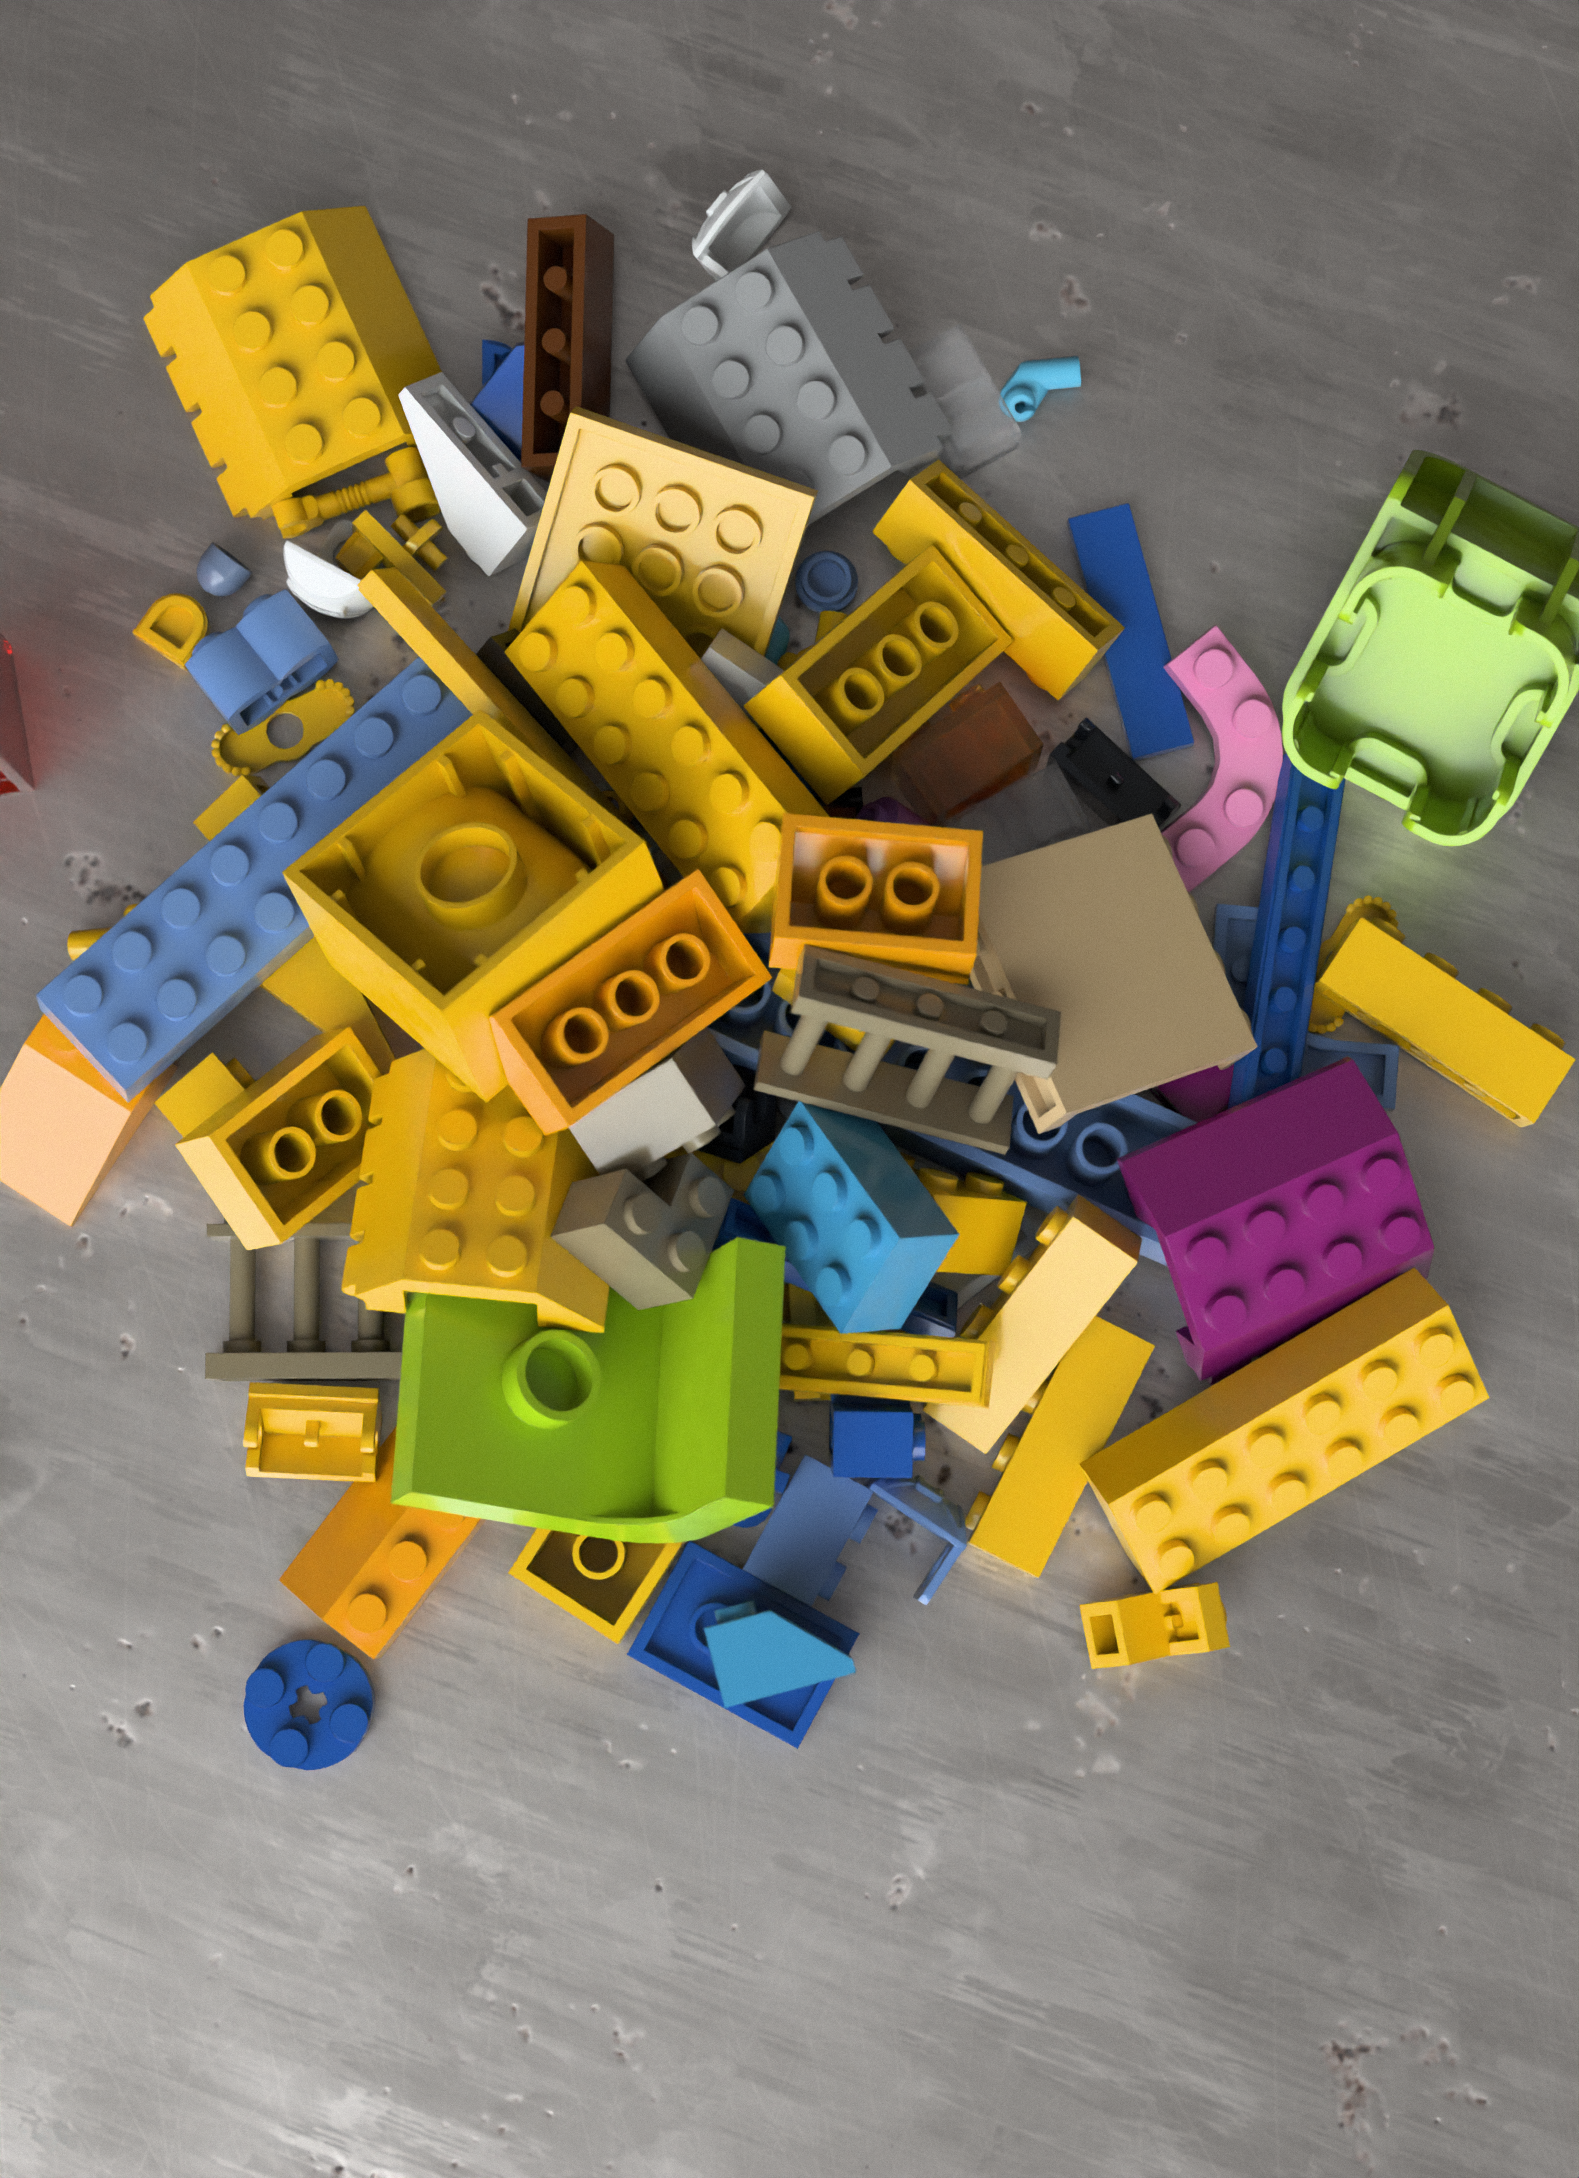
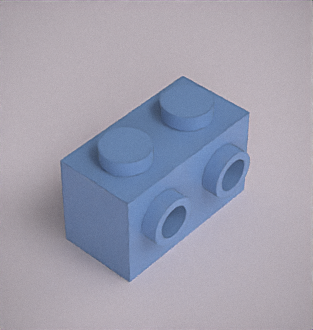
[743,1454,878,1607]

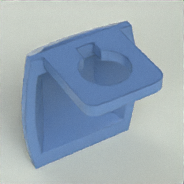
[863,1475,967,1605]

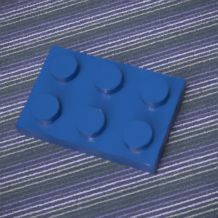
[627,1541,860,1749]

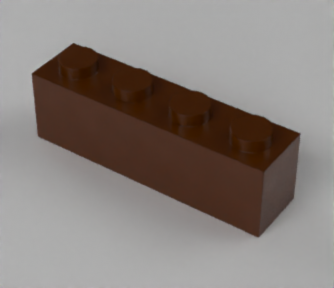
[521,214,614,483]

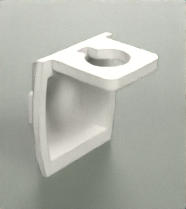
[692,170,792,282]
[283,519,384,619]

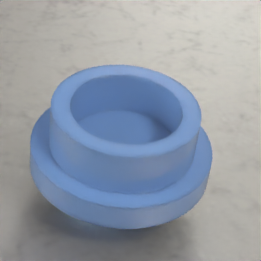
[795,551,858,613]

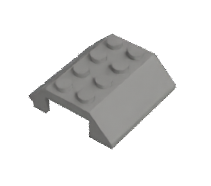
[625,231,953,526]

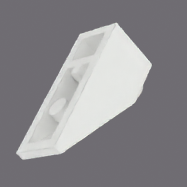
[398,372,547,577]

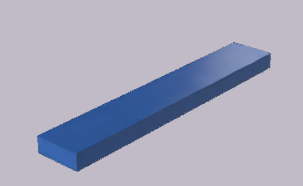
[1227,753,1345,1110]

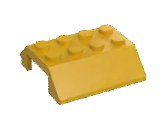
[143,205,442,521]
[341,1048,610,1333]

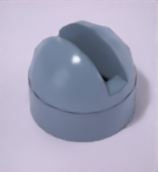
[197,542,253,596]

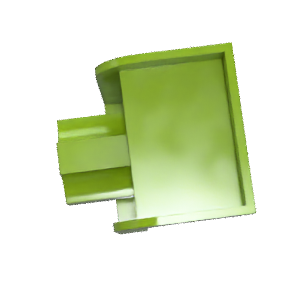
[391,1237,785,1543]

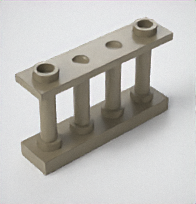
[754,944,1061,1155]
[205,1217,402,1382]

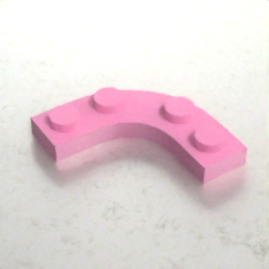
[1160,625,1283,892]

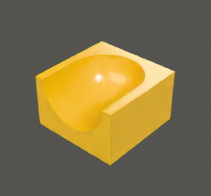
[282,709,665,1103]

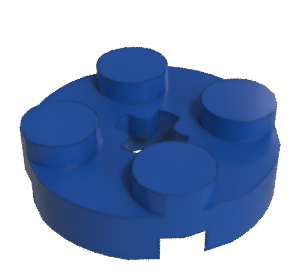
[243,1639,375,1770]

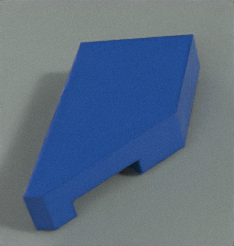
[470,342,524,463]

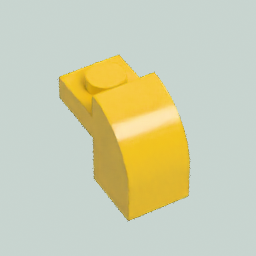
[1079,1582,1230,1669]

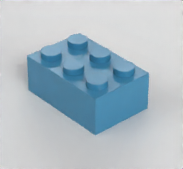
[744,1101,959,1334]

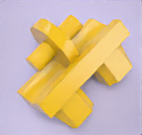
[335,510,448,610]

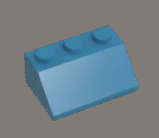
[704,1600,856,1708]

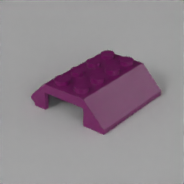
[1117,1056,1435,1385]

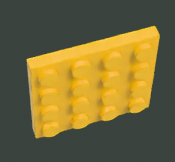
[508,406,818,659]

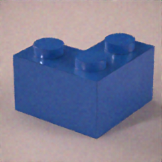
[829,1332,925,1478]

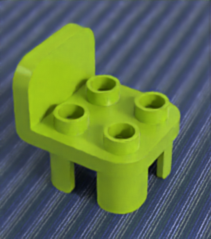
[1282,449,1579,846]

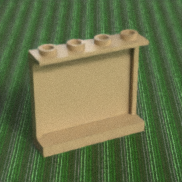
[970,813,1258,1134]

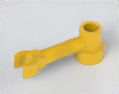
[272,447,441,539]

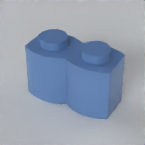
[185,589,339,735]

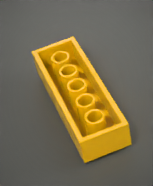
[504,560,830,934]
[1079,1267,1489,1595]

